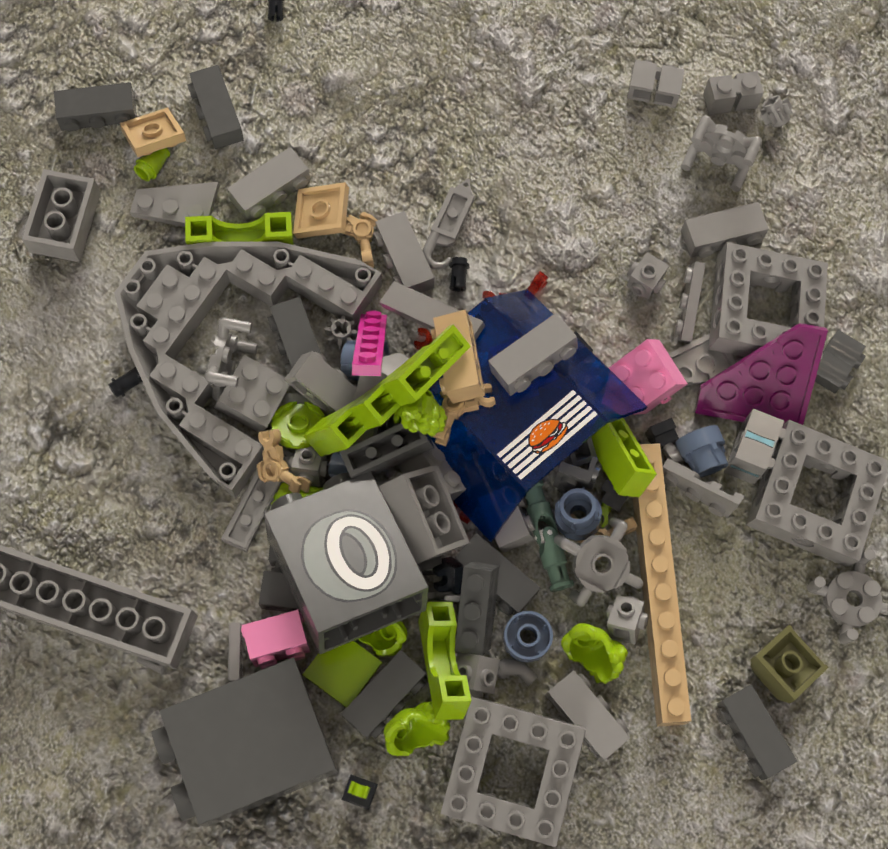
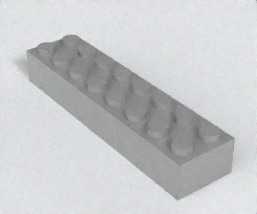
[0,545,198,670]

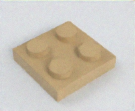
[120,107,186,157]
[293,182,349,239]

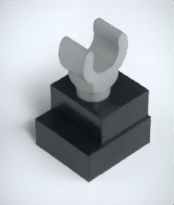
[645,418,683,464]

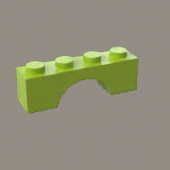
[185,212,294,245]
[418,602,471,720]

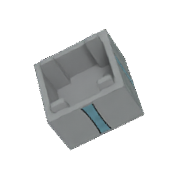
[724,409,786,484]

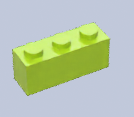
[590,413,657,498]

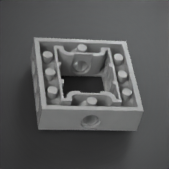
[708,242,828,359]
[746,420,888,567]
[440,697,586,847]

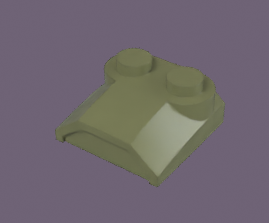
[750,624,829,704]

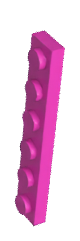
[352,311,387,376]

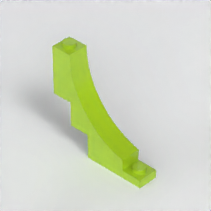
[303,324,471,457]

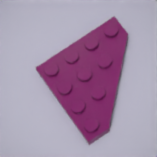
[695,323,828,425]

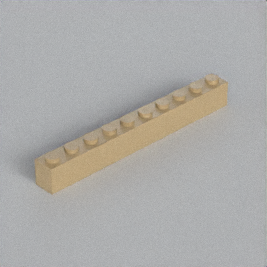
[632,443,691,727]

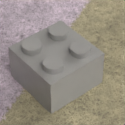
[214,355,290,433]

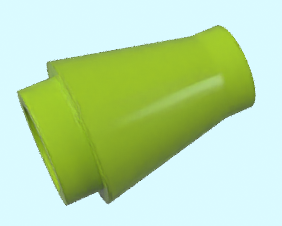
[134,148,170,182]

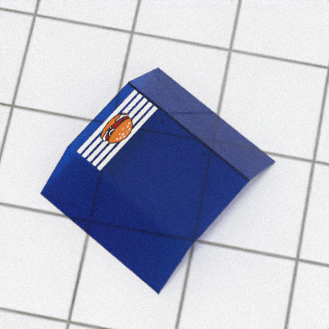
[428,289,647,542]

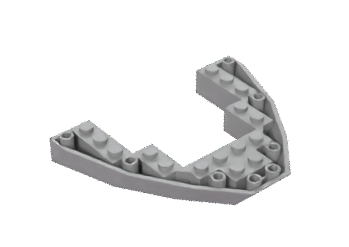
[114,242,382,499]

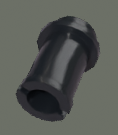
[268,0,284,22]
[449,257,470,292]
[108,367,143,398]

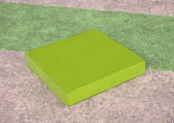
[302,641,382,708]

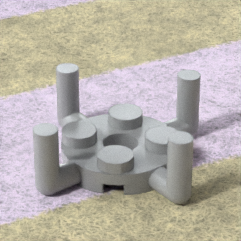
[681,115,762,192]
[205,317,258,401]
[554,517,643,607]
[807,549,888,645]

